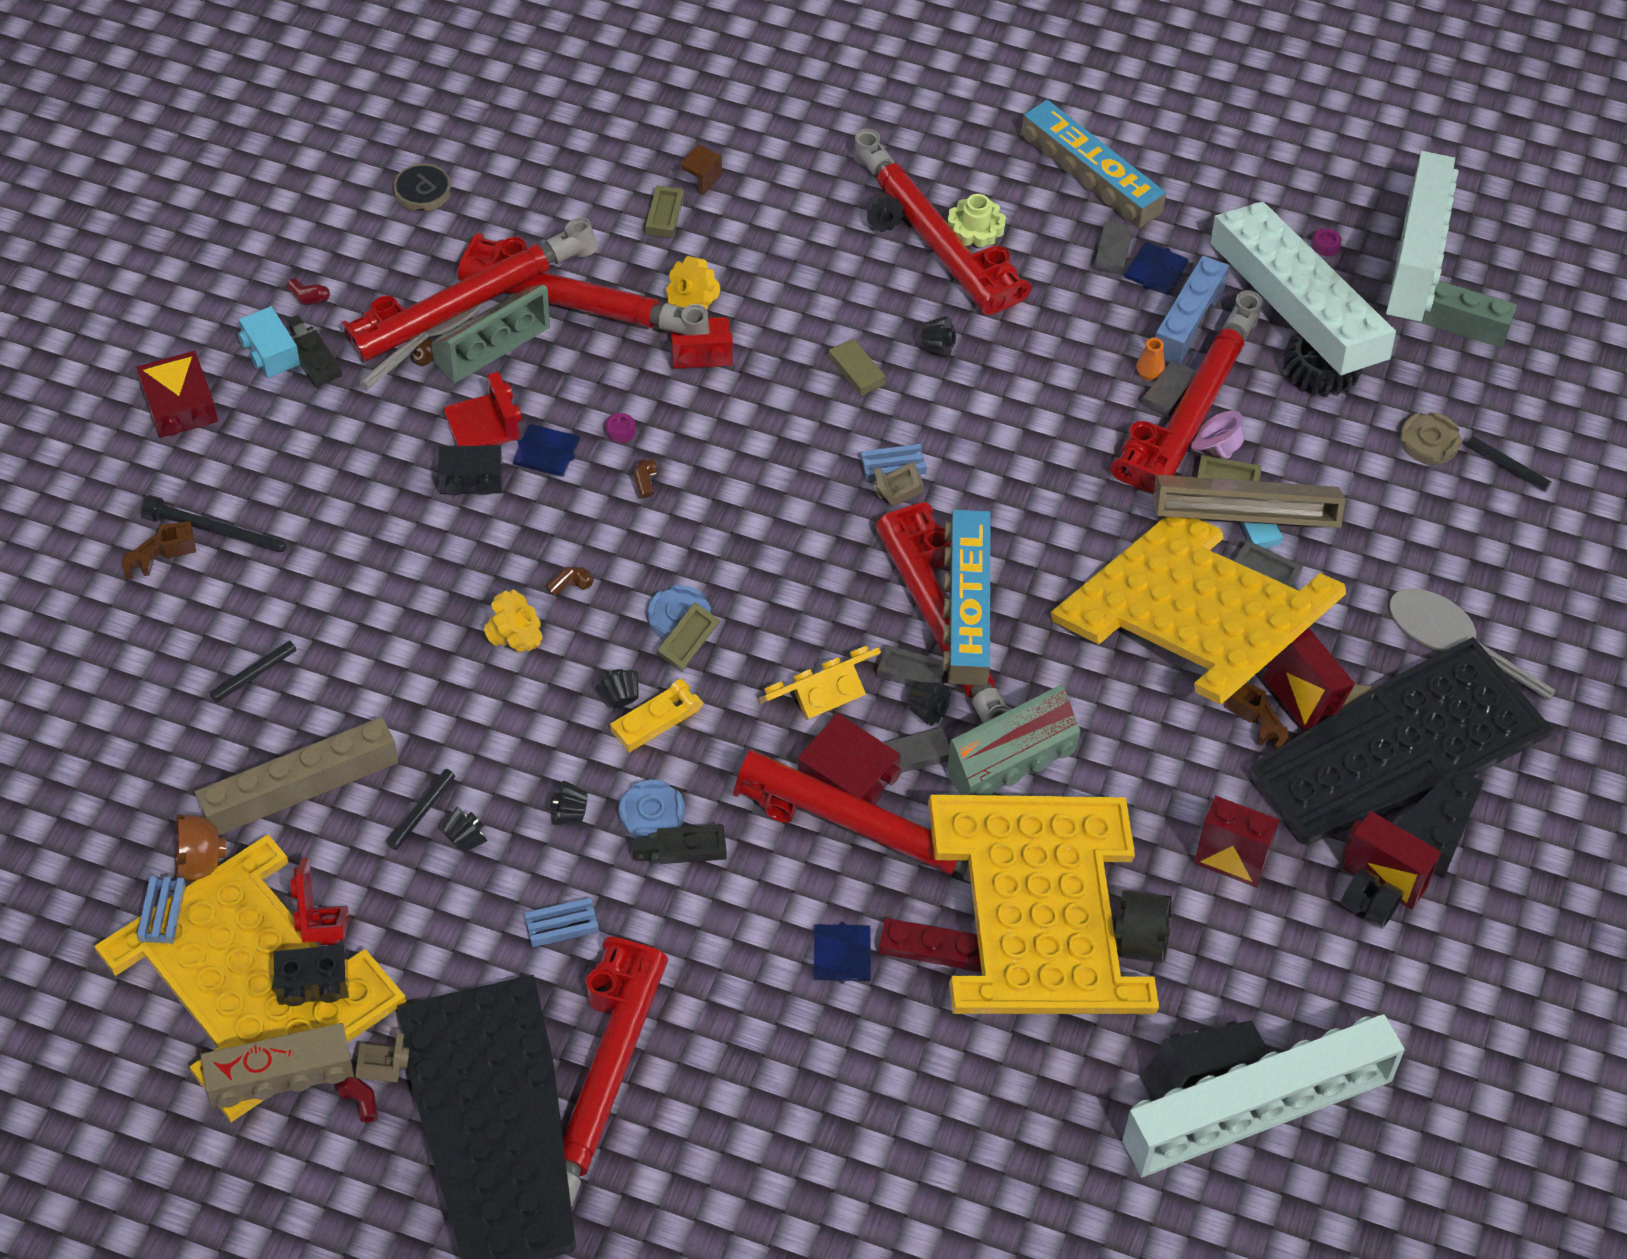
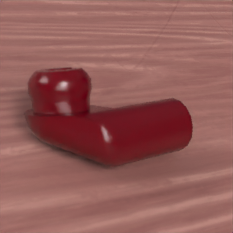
[286,278,330,305]
[336,1076,378,1123]

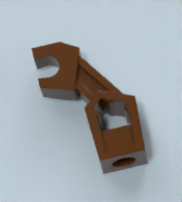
[122,521,196,580]
[1224,682,1289,752]

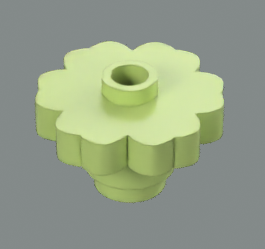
[947,194,1006,247]

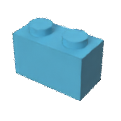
[237,306,300,378]

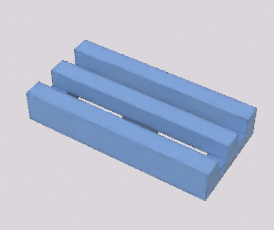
[861,444,927,482]
[137,876,186,944]
[524,898,599,947]

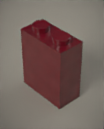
[797,713,902,805]

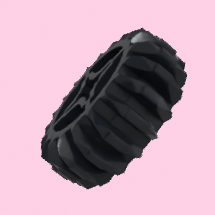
[1283,333,1363,397]

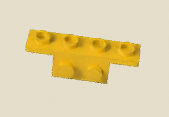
[758,645,881,720]

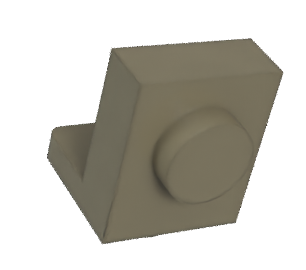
[873,462,925,507]
[355,1033,409,1083]

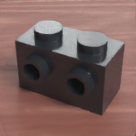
[438,445,503,495]
[273,944,349,1006]

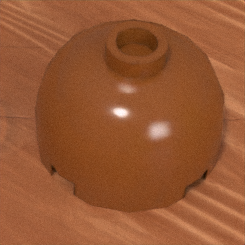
[175,814,226,882]

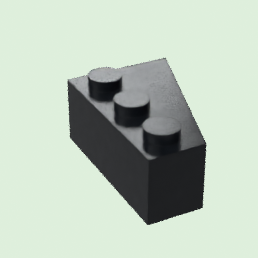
[1396,769,1484,878]
[1140,1020,1270,1101]

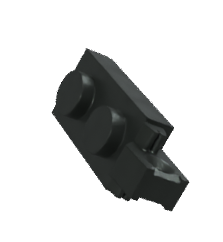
[287,315,342,387]
[632,824,727,864]

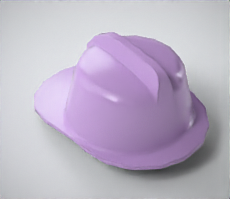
[1191,410,1244,459]

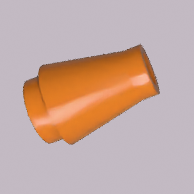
[1136,338,1166,381]

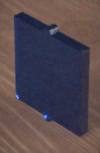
[1125,242,1189,295]
[513,424,580,477]
[814,922,871,984]

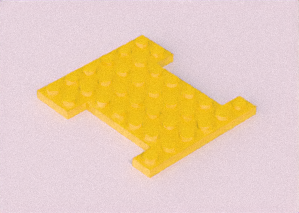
[1051,516,1346,705]
[928,795,1159,1014]
[94,834,407,1123]

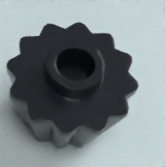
[866,192,904,232]
[921,316,956,357]
[595,669,639,709]
[908,682,951,726]
[550,780,588,825]
[442,806,488,852]

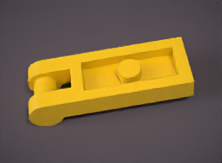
[610,679,703,753]

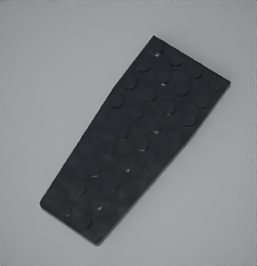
[1249,637,1553,845]
[397,974,576,1259]

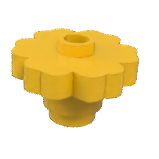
[666,256,720,309]
[484,589,543,653]

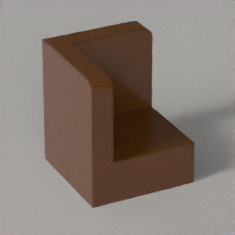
[680,144,722,195]

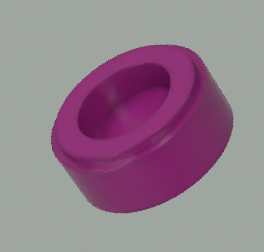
[1311,228,1342,256]
[605,413,636,443]

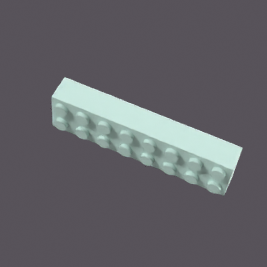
[1386,151,1459,322]
[1211,202,1396,375]
[1122,1014,1405,1178]

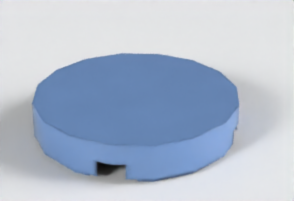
[647,585,711,640]
[619,779,685,838]

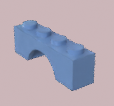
[1156,255,1229,364]

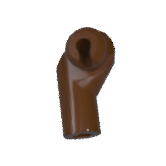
[406,339,433,366]
[633,459,657,499]
[545,567,594,597]

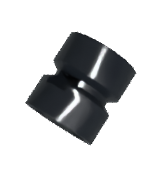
[1340,867,1404,929]

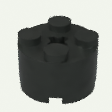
[1115,890,1172,963]

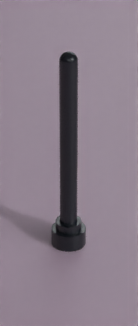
[141,495,286,553]

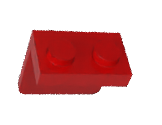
[670,317,733,369]
[444,372,522,446]
[290,858,350,945]

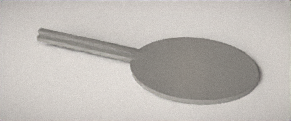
[360,302,485,390]
[1389,589,1556,700]

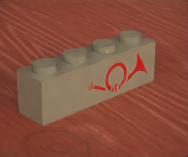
[201,1023,354,1108]

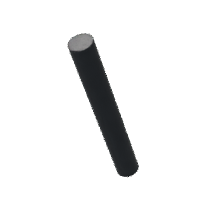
[1467,436,1552,492]
[209,640,297,703]
[387,769,455,850]

